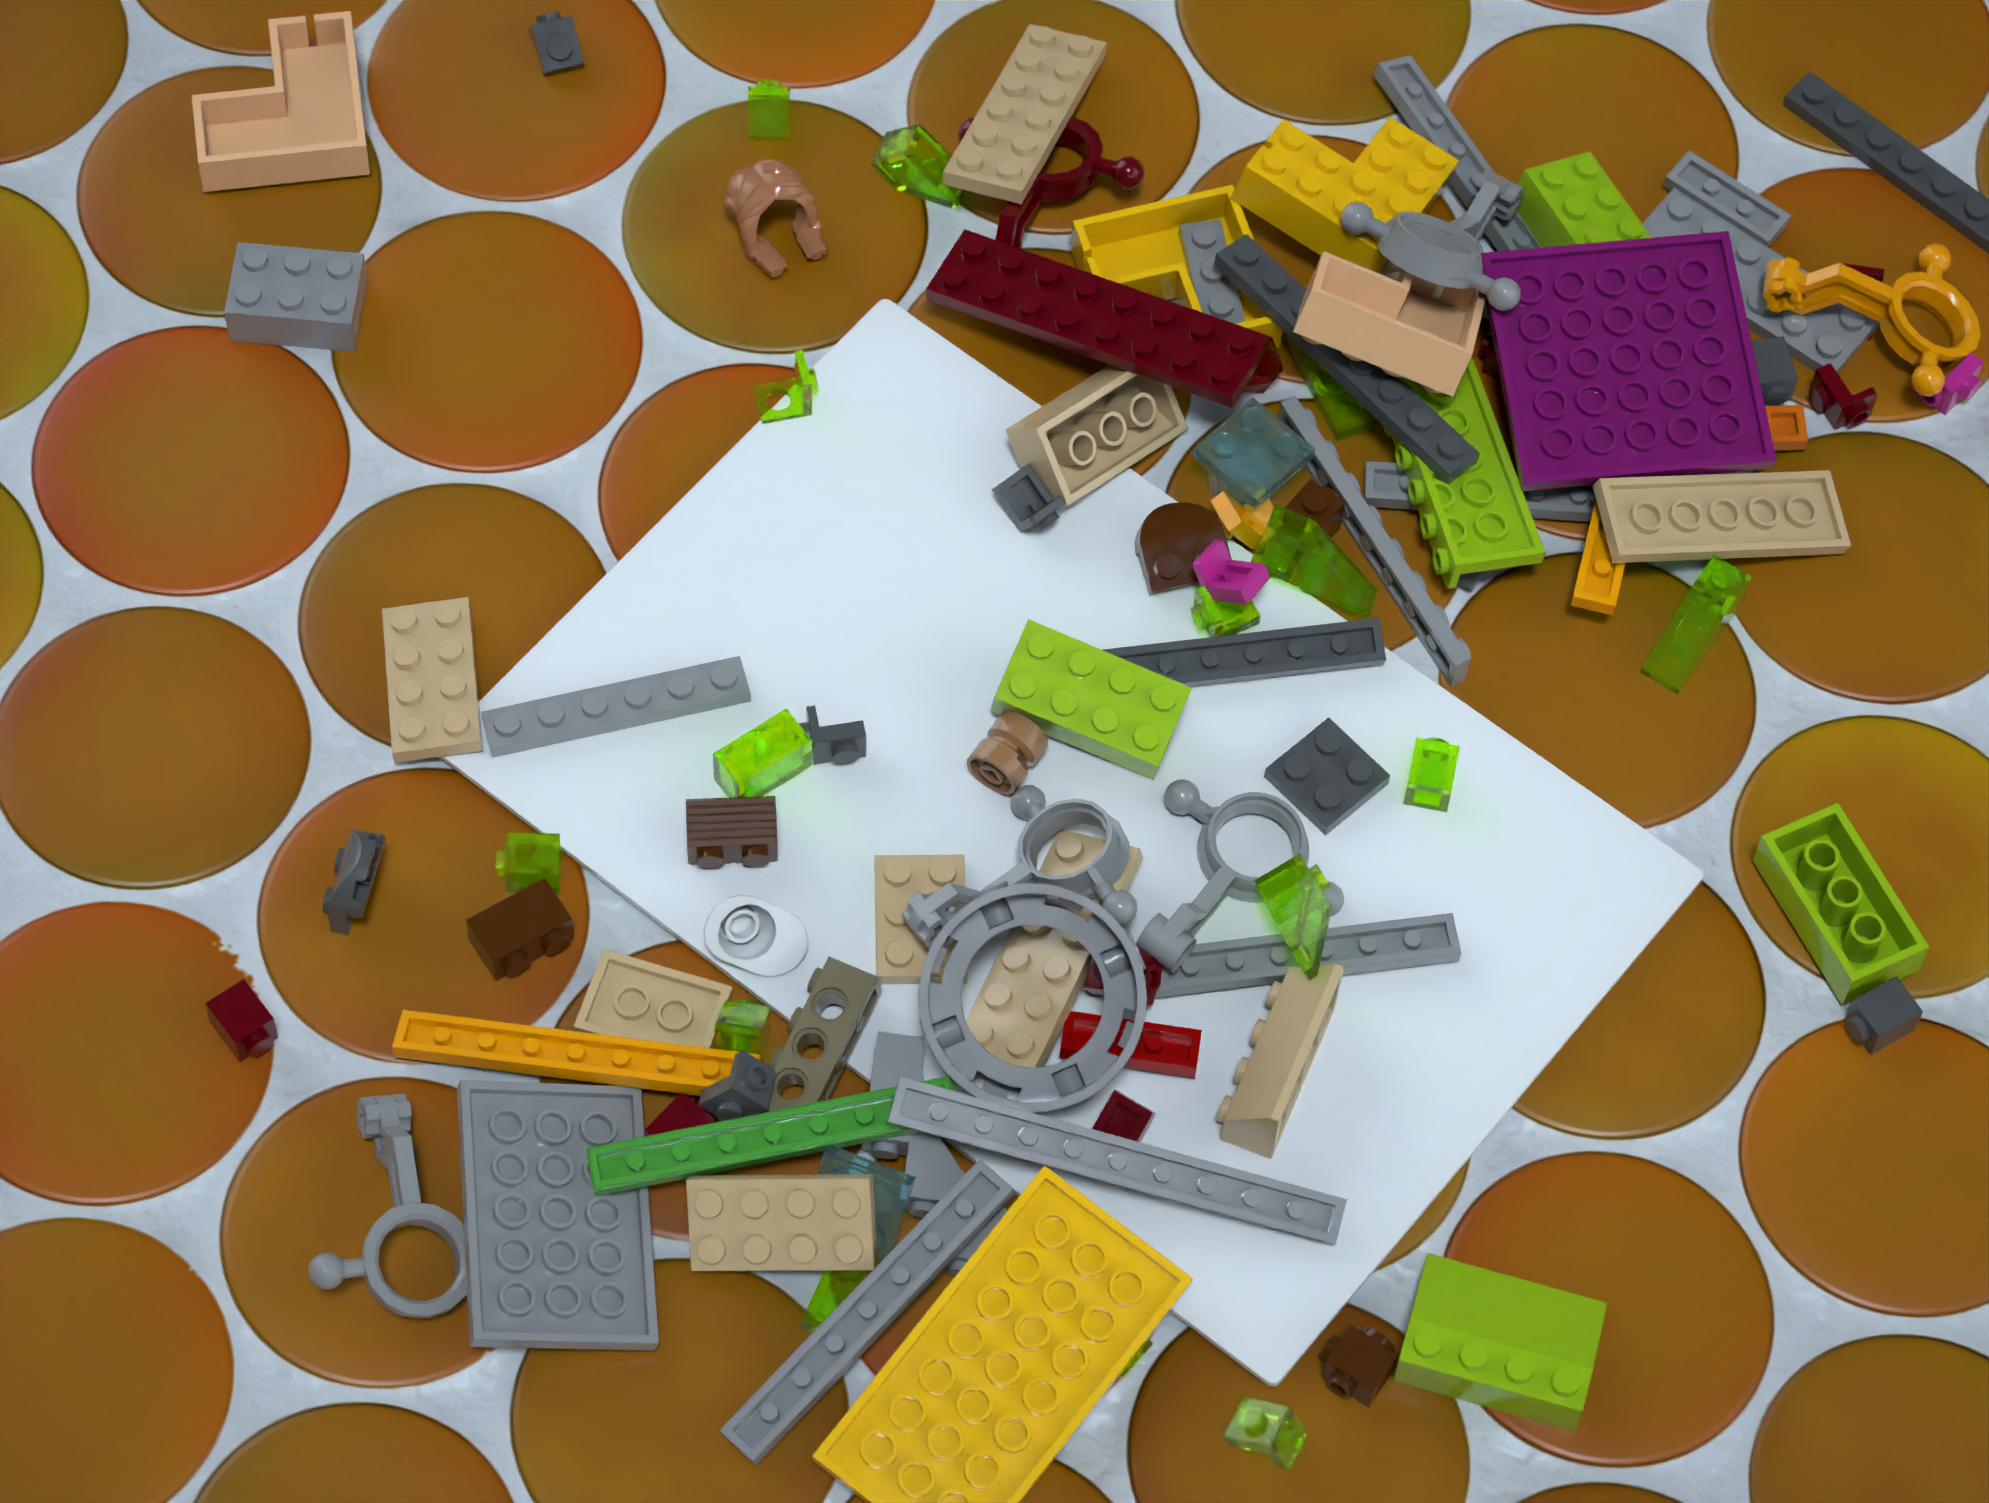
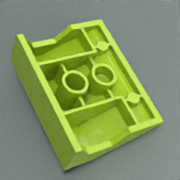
[1393,1253,1607,1432]

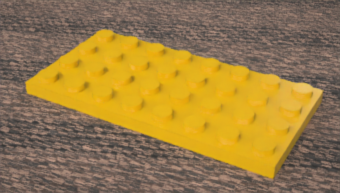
[812,1165,1193,1503]

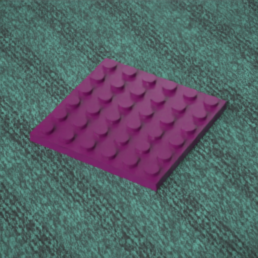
[1481,231,1776,491]

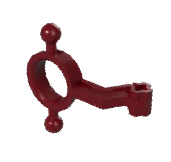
[958,116,1145,249]

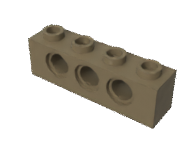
[759,956,882,1114]

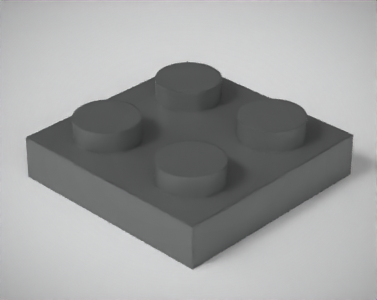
[1264,717,1390,836]

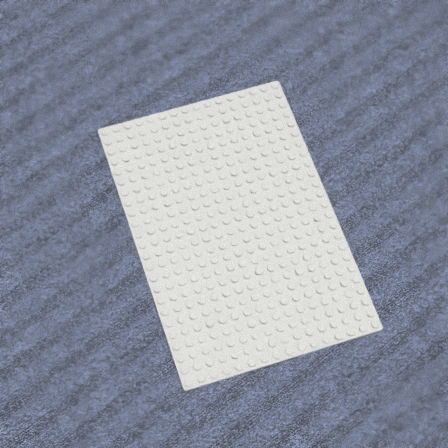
[439,299,1703,1387]

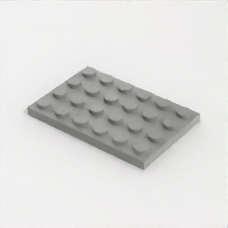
[457,1080,659,1351]

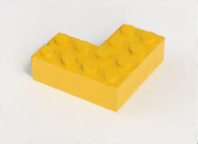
[1230,117,1460,274]
[1071,184,1283,350]

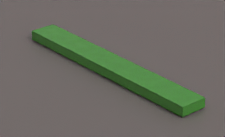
[586,1076,954,1197]

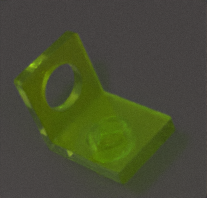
[753,350,818,424]

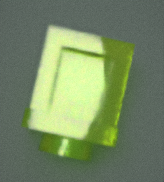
[748,79,790,138]
[1191,586,1261,637]
[1223,1397,1307,1470]

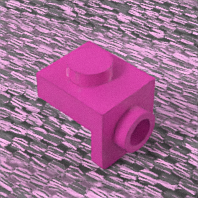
[1913,352,1984,416]
[1193,540,1270,604]

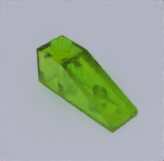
[1640,555,1752,694]
[1254,853,1332,981]

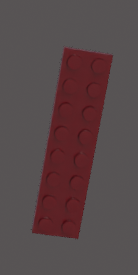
[926,229,1269,408]

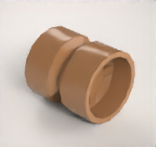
[967,711,1048,795]

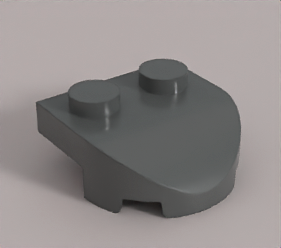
[323,828,386,935]

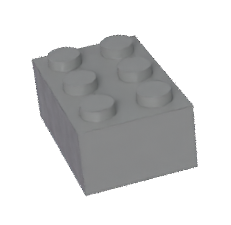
[224,242,368,352]

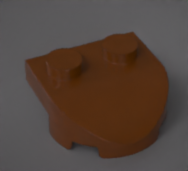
[1135,502,1232,595]

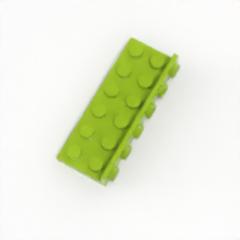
[1383,357,1546,589]

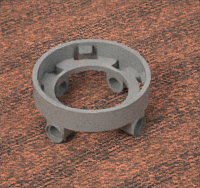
[919,881,1147,1112]

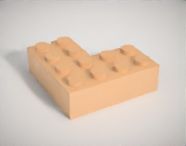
[192,11,370,192]
[1293,251,1486,397]

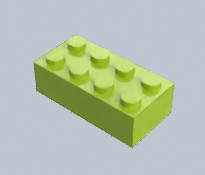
[1516,151,1652,247]
[991,619,1192,780]
[1752,803,1930,1005]

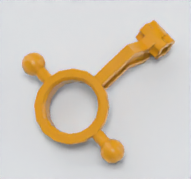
[1763,243,1981,397]

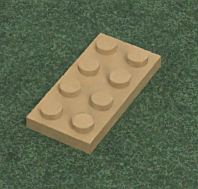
[382,597,483,763]
[686,1174,878,1271]

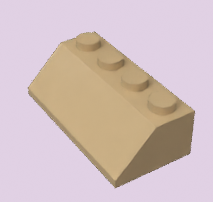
[1006,365,1188,506]
[1216,964,1344,1160]

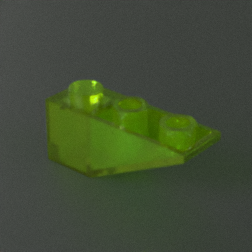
[1250,504,1378,617]

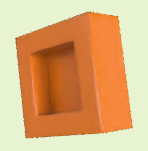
[1765,405,1808,451]

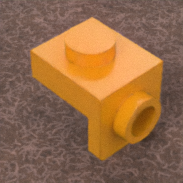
[1210,491,1284,550]

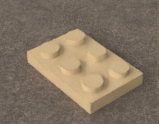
[874,854,968,984]
[573,949,733,1048]

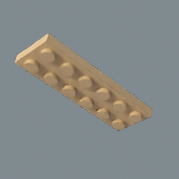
[943,24,1107,204]
[1593,470,1851,563]
[966,829,1143,1067]

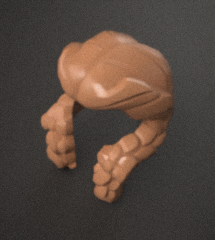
[723,159,827,278]

